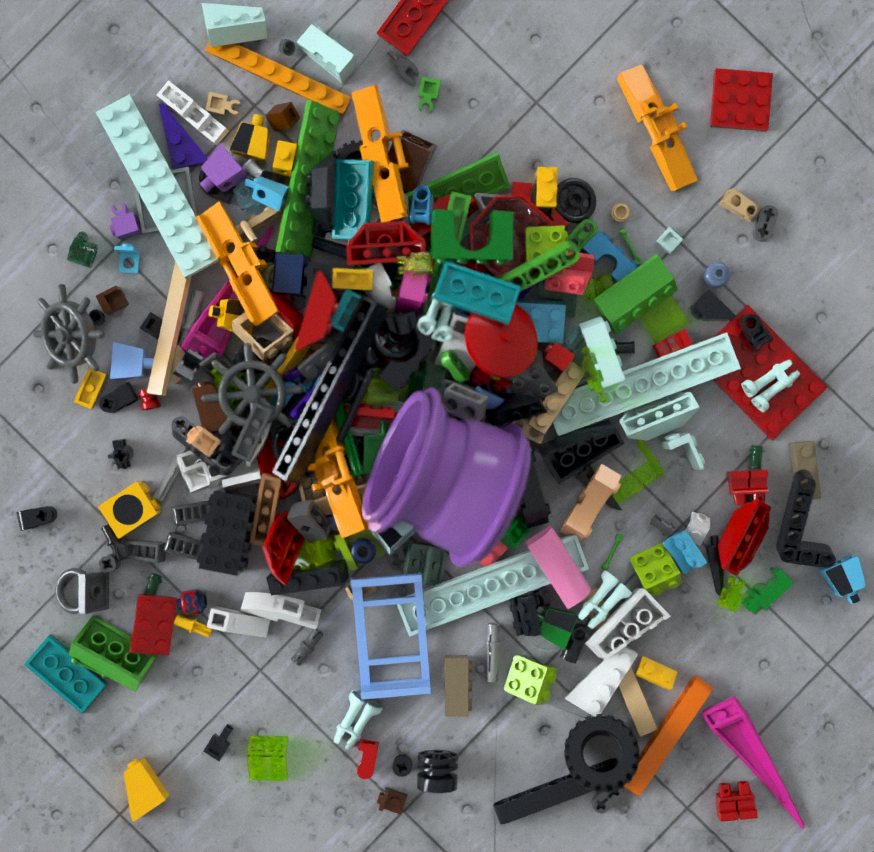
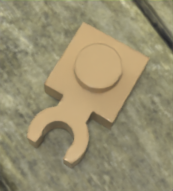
[205,92,241,116]

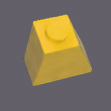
[124,757,170,822]

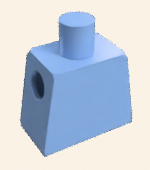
[110,342,154,380]

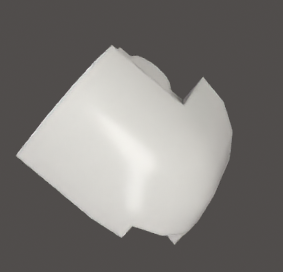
[364,263,396,315]
[177,451,228,494]

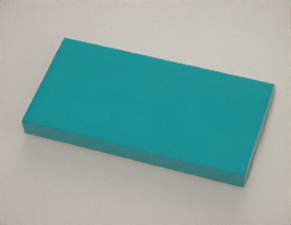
[332,159,374,239]
[433,261,521,325]
[24,634,108,714]

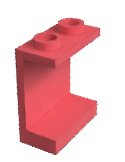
[545,251,595,295]

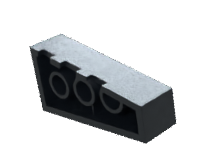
[535,420,625,484]

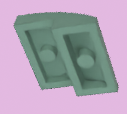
[403,542,447,586]

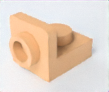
[186,426,221,457]

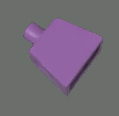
[200,144,248,192]

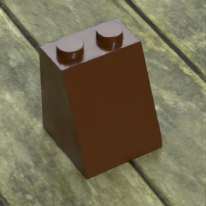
[381,130,437,193]
[192,381,243,434]

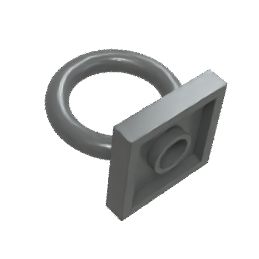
[55,568,109,614]

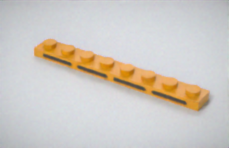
[205,43,351,116]

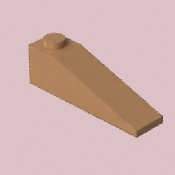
[250,473,282,546]

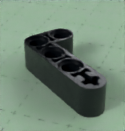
[172,417,243,476]

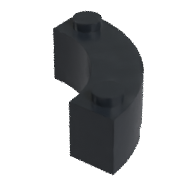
[520,451,551,529]

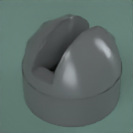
[278,39,295,56]

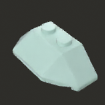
[619,391,699,441]

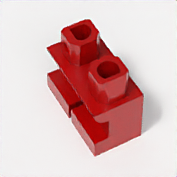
[727,469,769,505]
[716,781,758,822]

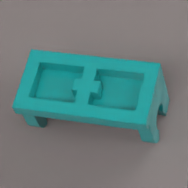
[330,289,361,332]

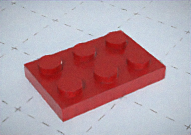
[129,594,178,655]

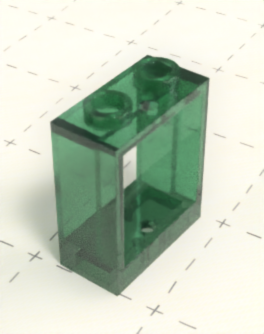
[405,362,446,402]

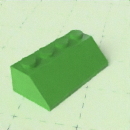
[594,254,678,335]
[68,615,158,692]

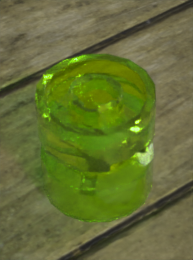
[584,273,613,302]

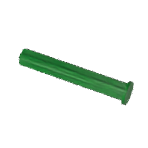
[335,402,363,477]

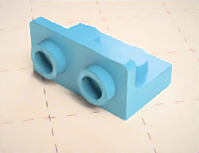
[662,530,707,574]

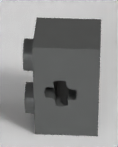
[287,499,332,542]

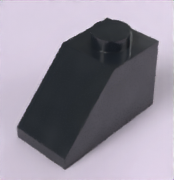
[689,290,737,321]

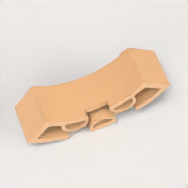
[560,464,622,542]

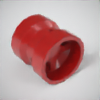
[138,389,161,410]

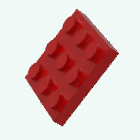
[710,68,773,132]

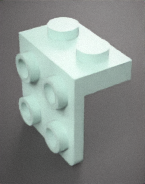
[661,433,705,471]

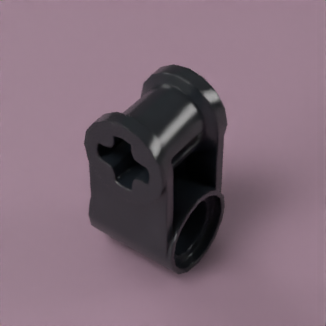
[738,314,773,352]
[99,382,139,413]
[16,506,57,531]

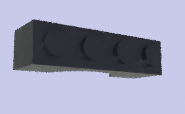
[376,314,440,391]
[266,559,349,596]

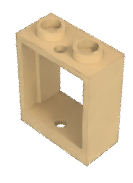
[232,312,293,362]

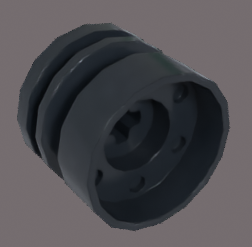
[417,749,458,793]

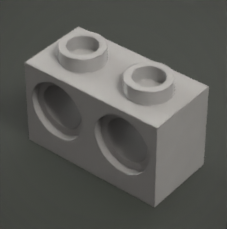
[442,382,489,421]

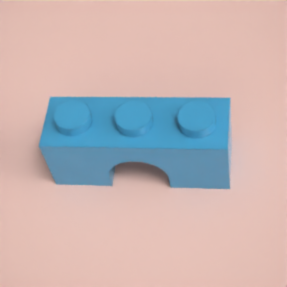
[581,232,639,283]

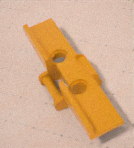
[617,65,698,191]
[352,84,409,222]
[196,201,279,326]
[307,416,369,539]

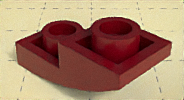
[470,370,512,395]

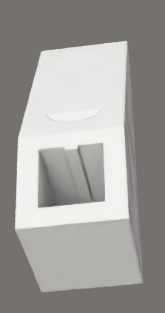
[207,605,271,638]

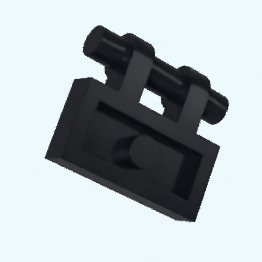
[509,596,541,637]

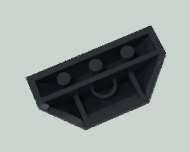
[305,151,336,231]

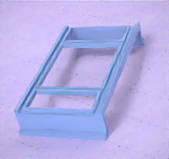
[350,572,431,700]

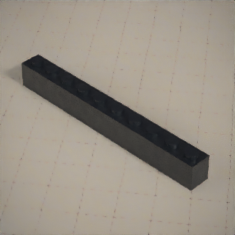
[272,295,389,484]

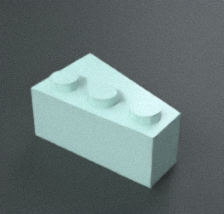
[202,3,268,47]
[297,24,357,84]
[579,316,625,388]

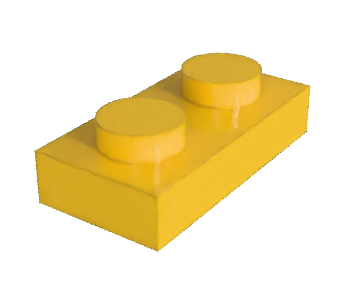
[332,268,373,291]
[74,367,108,410]
[635,656,678,691]

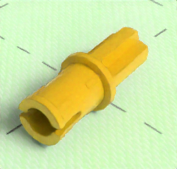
[174,613,213,637]

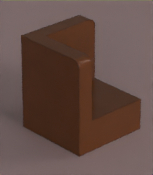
[265,102,300,131]
[96,286,129,315]

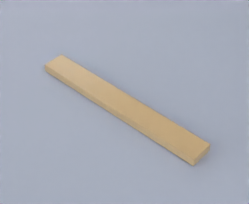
[147,261,192,396]
[582,587,658,737]

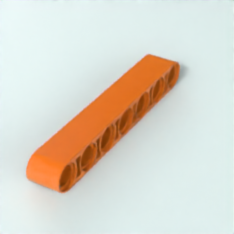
[624,675,713,796]

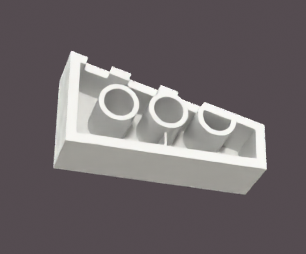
[585,588,671,659]

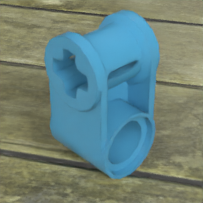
[410,185,434,225]

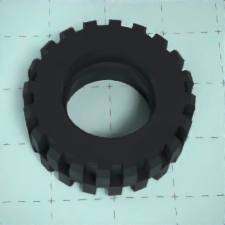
[564,714,640,793]

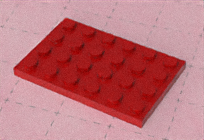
[712,305,828,440]

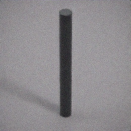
[336,369,375,442]

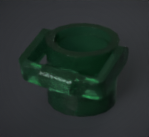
[67,231,98,268]

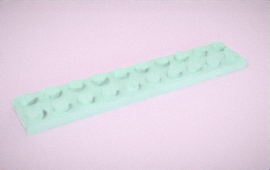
[96,94,220,279]
[553,333,741,436]
[397,534,589,637]

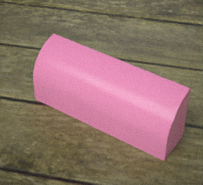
[525,525,591,609]

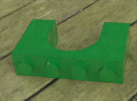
[431,210,513,265]

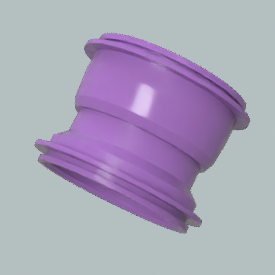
[362,388,531,567]

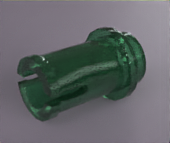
[749,445,765,469]
[143,573,162,595]

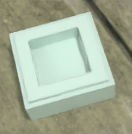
[656,227,683,254]

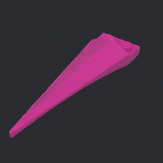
[180,225,274,359]
[701,696,804,829]

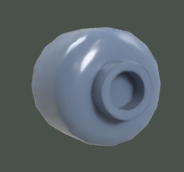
[703,262,730,288]

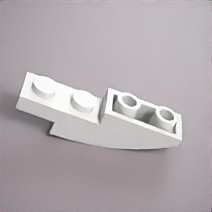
[240,592,321,630]

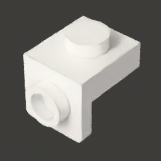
[686,512,710,546]

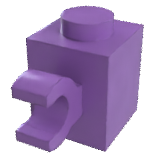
[110,202,142,240]

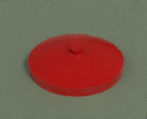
[465,304,538,378]

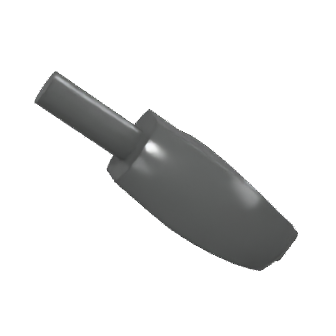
[387,50,419,87]

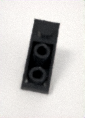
[485,393,547,426]

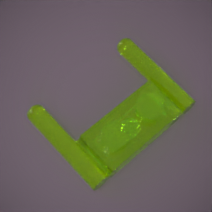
[580,346,607,403]
[595,440,665,504]

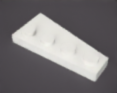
[565,646,638,717]

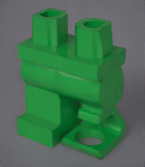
[741,567,794,615]

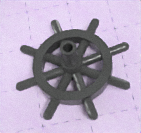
[33,284,105,384]
[201,343,304,445]

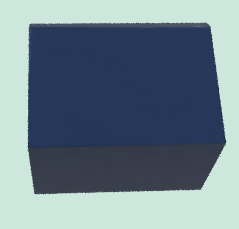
[272,253,311,297]

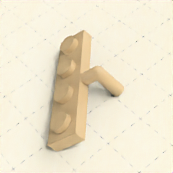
[228,206,283,249]
[527,361,586,435]

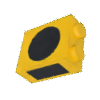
[533,167,558,215]
[98,481,162,539]

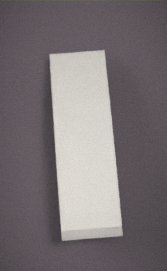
[157,81,229,146]

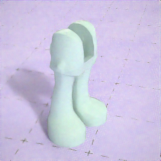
[417,293,456,341]
[741,360,800,412]
[578,570,632,629]
[334,690,383,750]

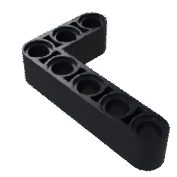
[776,469,836,568]

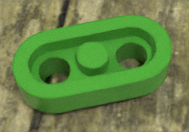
[568,219,598,252]
[441,349,470,383]

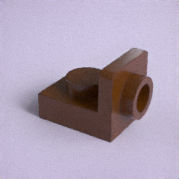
[377,787,407,815]

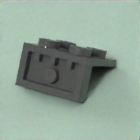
[505,350,558,399]

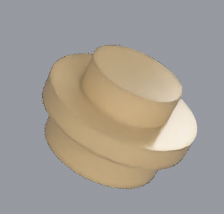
[611,203,630,223]

